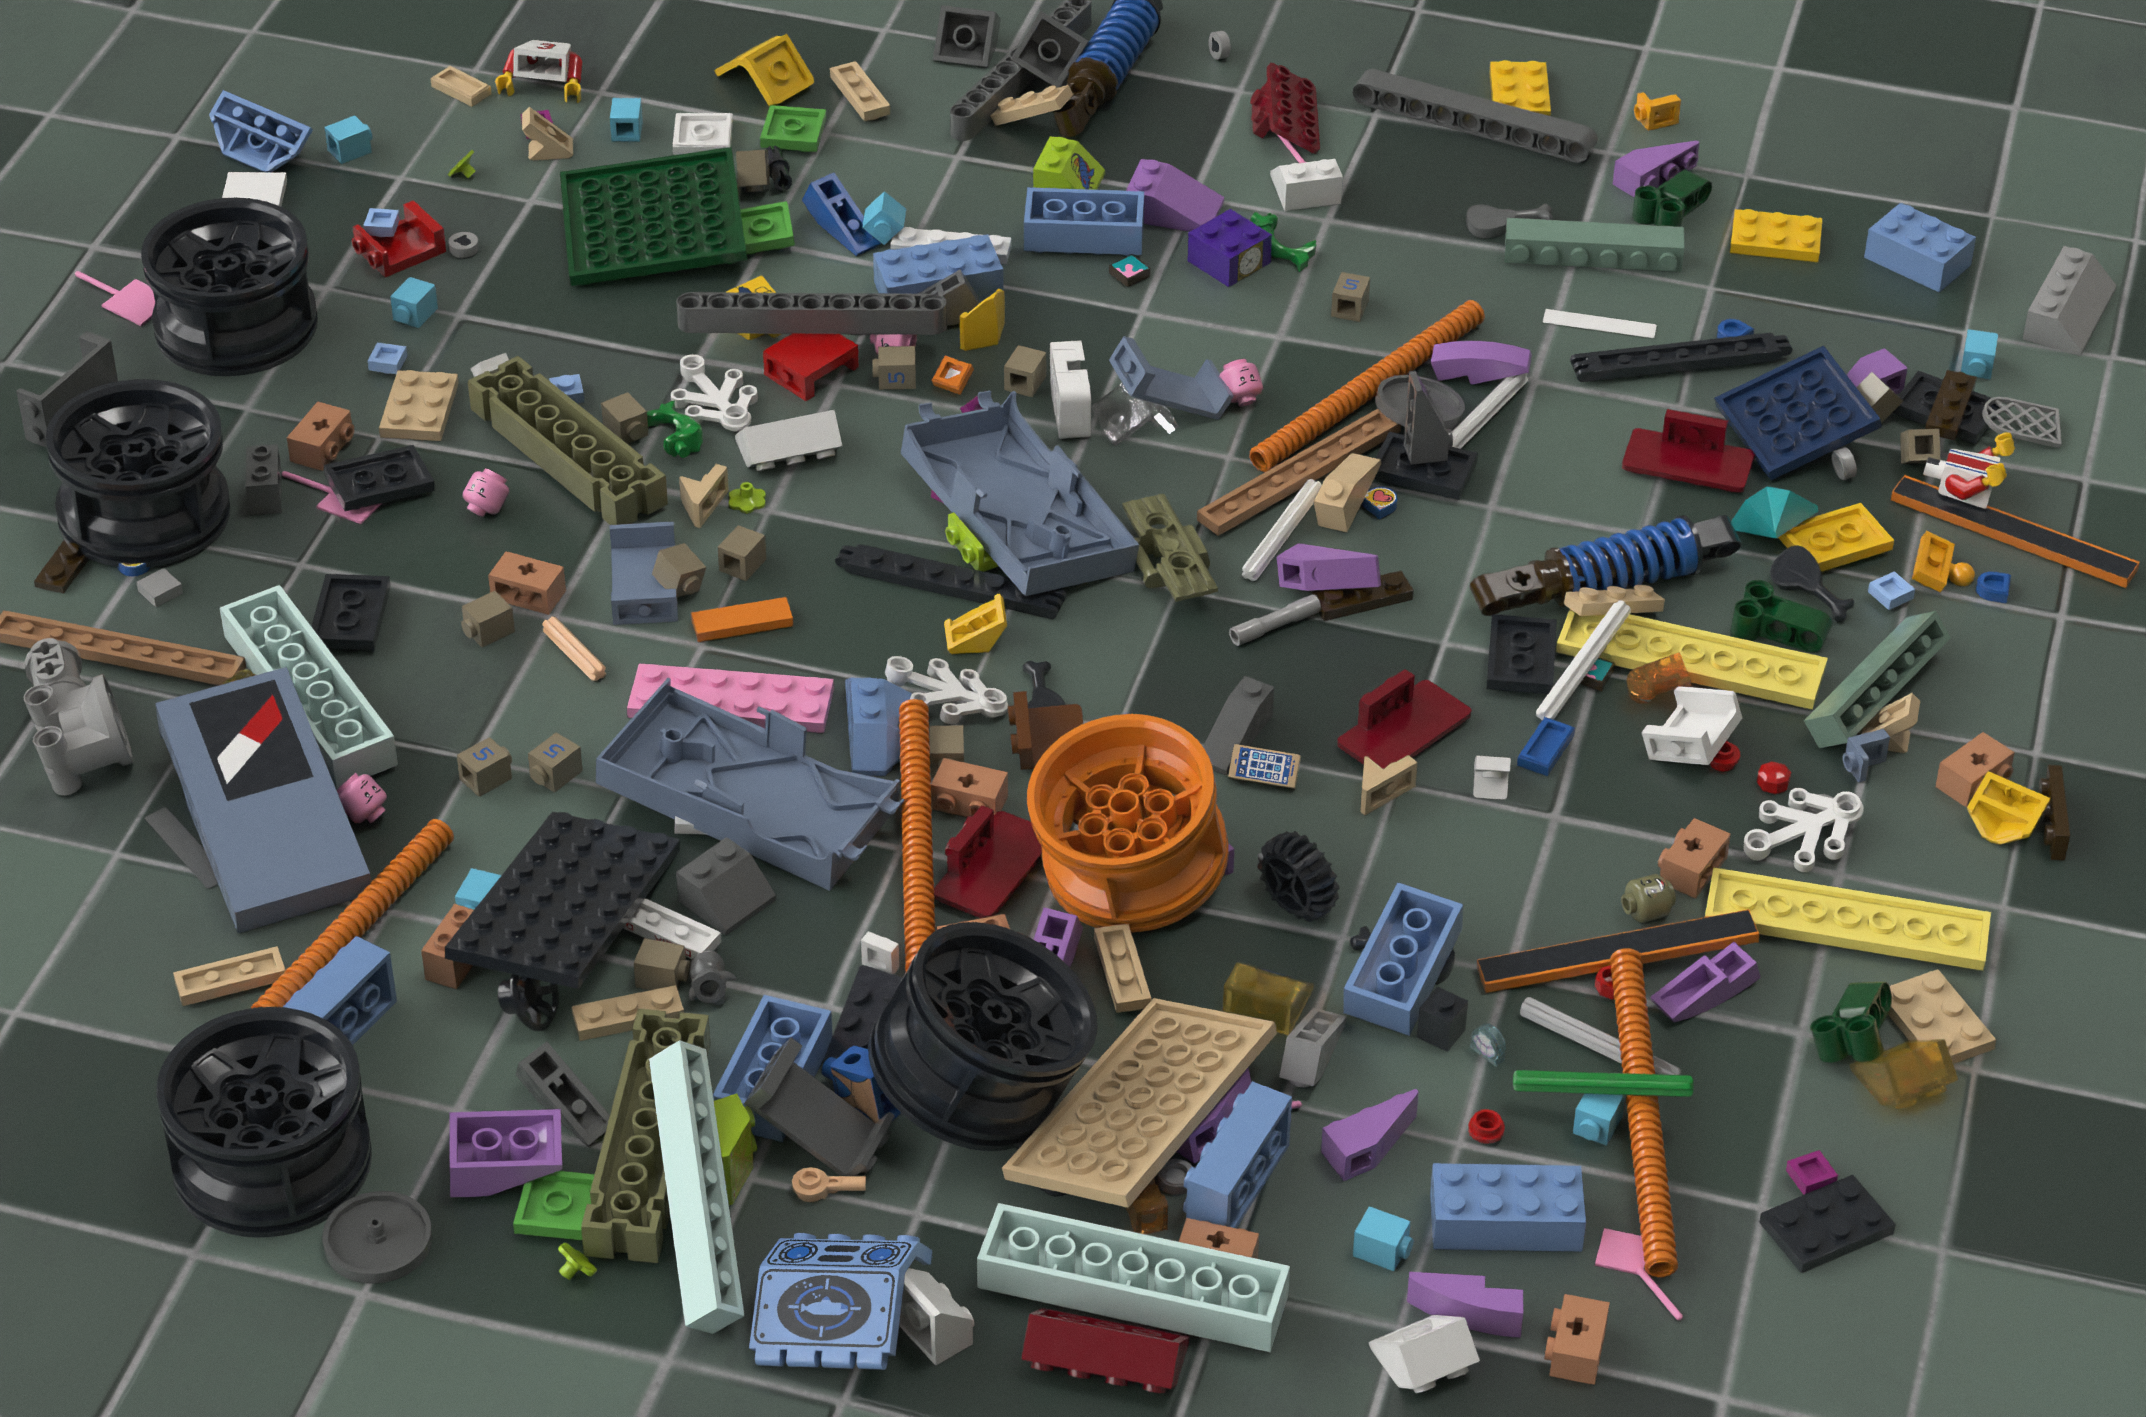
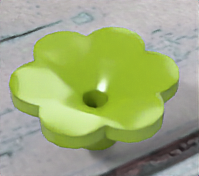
[447,150,476,178]
[729,482,766,514]
[558,1242,597,1280]

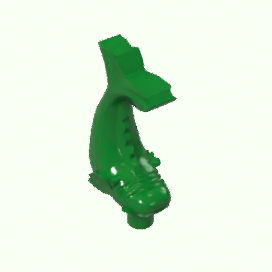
[1250,212,1317,273]
[647,401,703,458]

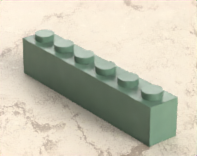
[1504,218,1684,272]
[1804,611,1951,748]

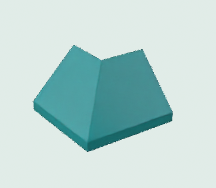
[1731,487,1819,538]

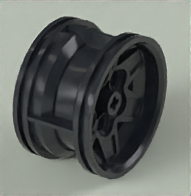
[141,197,318,376]
[46,379,231,567]
[868,922,1098,1151]
[156,1007,372,1238]

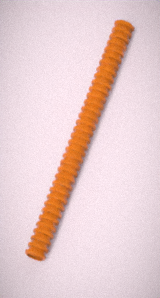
[1249,300,1485,472]
[899,699,935,973]
[251,819,454,1008]
[1610,948,1678,1277]

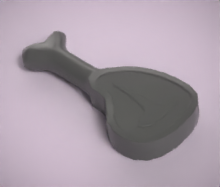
[1466,204,1553,238]

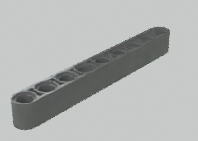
[950,0,1092,141]
[1352,69,1598,163]
[676,292,947,335]

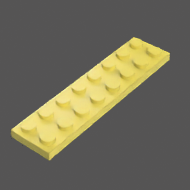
[1556,609,1828,710]
[1705,867,1991,971]

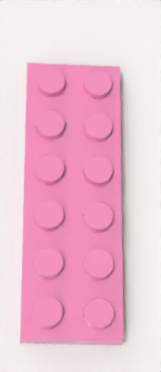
[627,664,834,733]

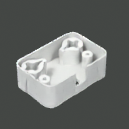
[1050,340,1091,439]

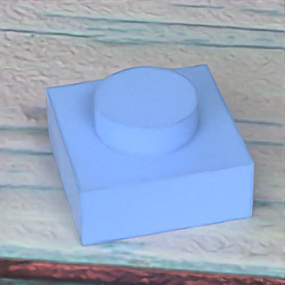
[363,208,400,237]
[368,342,407,374]
[549,374,584,403]
[1868,571,1915,610]

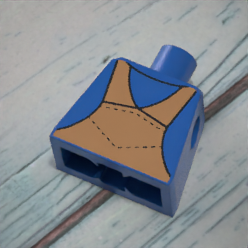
[822,1046,901,1123]

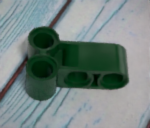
[1632,169,1712,227]
[1730,580,1833,653]
[1810,982,1892,1063]

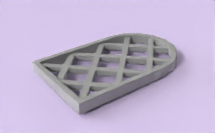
[1982,396,2062,448]

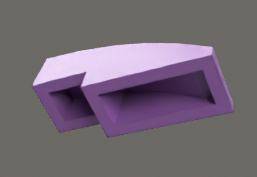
[1431,341,1532,385]
[1650,942,1761,1022]
[1407,1272,1523,1338]

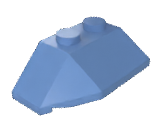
[209,90,313,173]
[845,678,912,776]

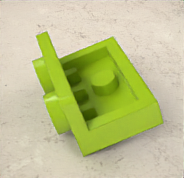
[945,512,998,572]

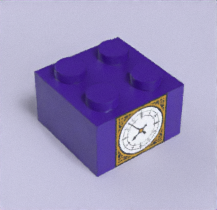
[1188,209,1272,287]

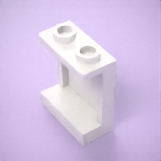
[1642,686,1742,765]

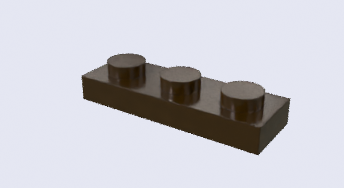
[1925,370,1977,441]
[34,539,89,594]
[1312,570,1414,621]
[2038,765,2070,861]

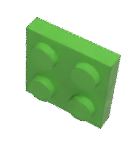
[760,105,826,152]
[740,201,795,254]
[513,1171,595,1240]

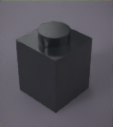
[1417,986,1468,1052]

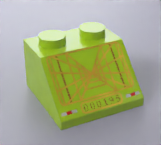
[714,1093,757,1205]

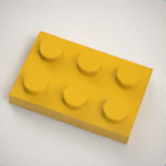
[1489,60,1551,116]
[1730,209,1822,262]
[1778,503,1894,571]

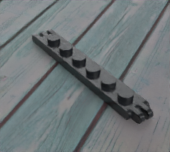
[1570,333,1793,382]
[835,544,1067,619]

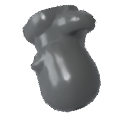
[689,950,737,1005]

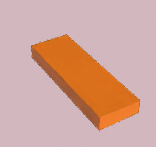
[691,597,793,642]

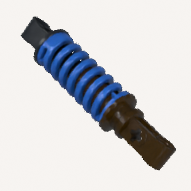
[1053,0,1163,137]
[1469,515,1742,616]

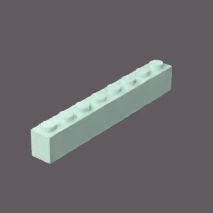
[649,1040,744,1334]

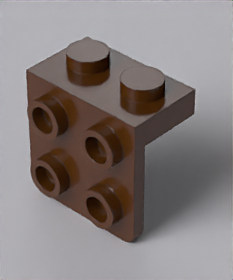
[1008,691,1083,770]

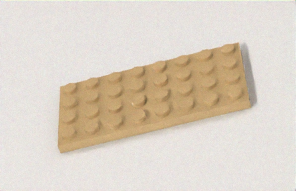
[1002,998,1277,1208]

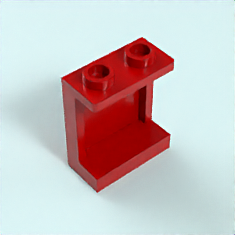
[352,200,446,278]
[763,333,859,401]

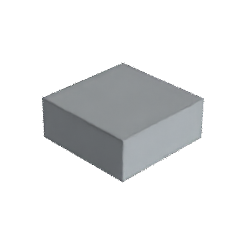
[137,568,183,607]

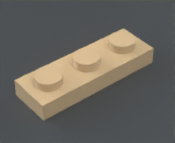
[830,61,890,121]
[991,85,1073,126]
[1564,585,1665,616]
[1094,924,1151,1013]
[173,946,285,1006]
[572,985,684,1041]

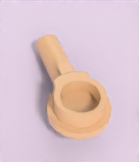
[792,1167,866,1202]

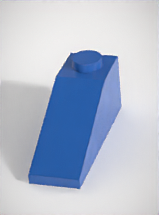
[802,172,881,256]

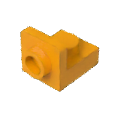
[1634,92,1681,131]

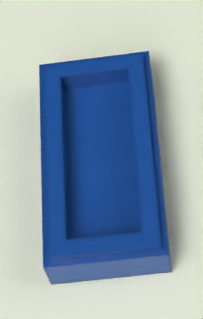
[1517,717,1575,776]

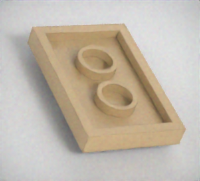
[379,370,459,441]
[1888,969,1996,1071]

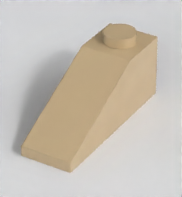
[1314,453,1382,532]

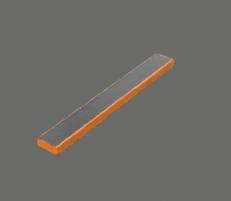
[1891,475,2140,588]
[1477,909,1759,993]

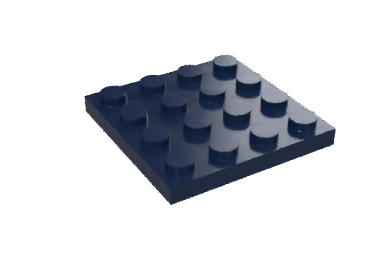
[1714,345,1882,480]

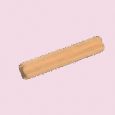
[542,617,606,682]

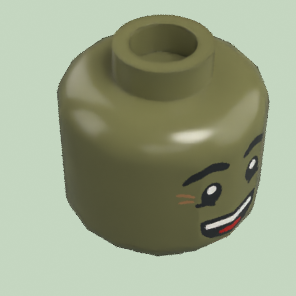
[1621,874,1676,923]

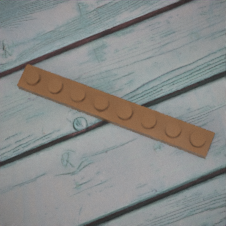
[1197,409,1401,536]
[0,610,246,685]

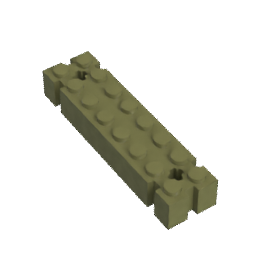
[468,356,668,525]
[581,1009,711,1263]

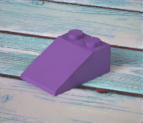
[1126,159,1224,232]
[449,1109,562,1197]

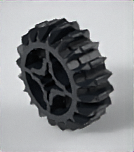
[1257,831,1340,922]

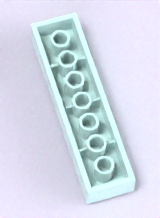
[220,585,398,789]
[977,1203,1290,1352]

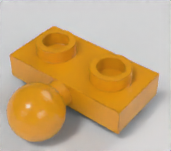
[1912,530,1975,593]

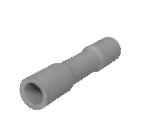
[1229,594,1321,646]

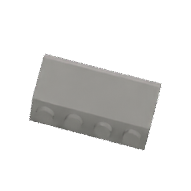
[2023,246,2117,356]

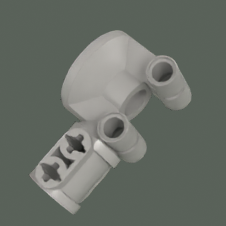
[24,638,134,795]

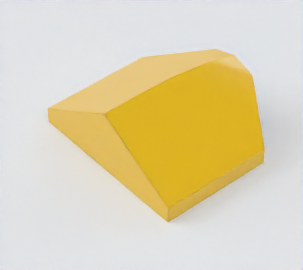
[960,289,1005,351]
[944,594,1007,654]
[1967,771,2050,845]

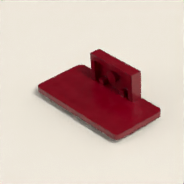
[1250,62,1320,154]
[1622,409,1755,492]
[1337,669,1472,769]
[934,805,1042,918]

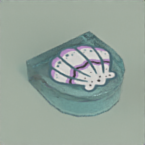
[1470,1023,1506,1067]

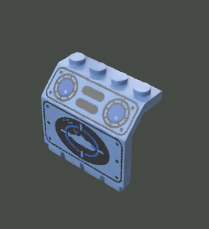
[749,1233,932,1370]

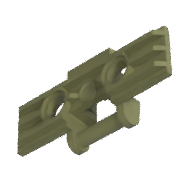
[1122,494,1218,602]

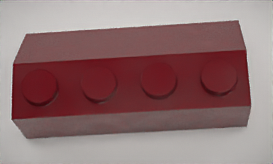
[1021,1308,1190,1393]

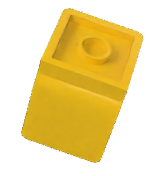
[714,33,814,106]

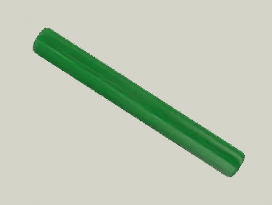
[1513,1070,1694,1097]

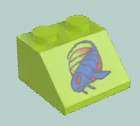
[1033,136,1105,190]

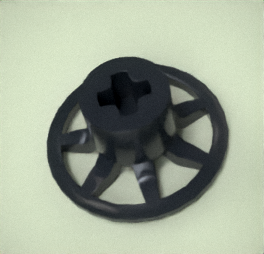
[498,974,559,1031]

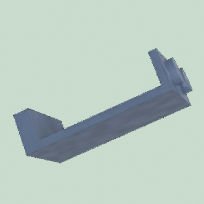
[1109,336,1234,420]
[610,522,678,625]

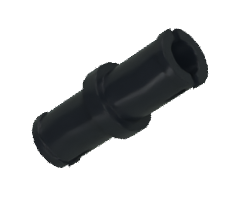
[765,146,792,191]

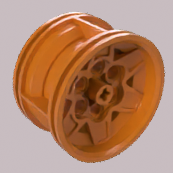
[1027,714,1229,933]

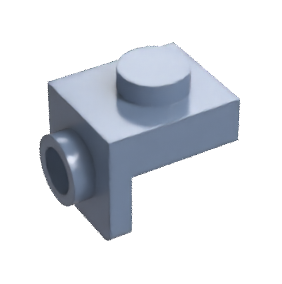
[1843,729,1890,782]

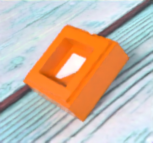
[932,355,974,395]

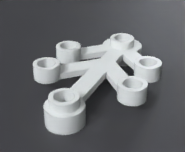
[670,354,758,432]
[885,656,1008,724]
[1743,788,1864,872]

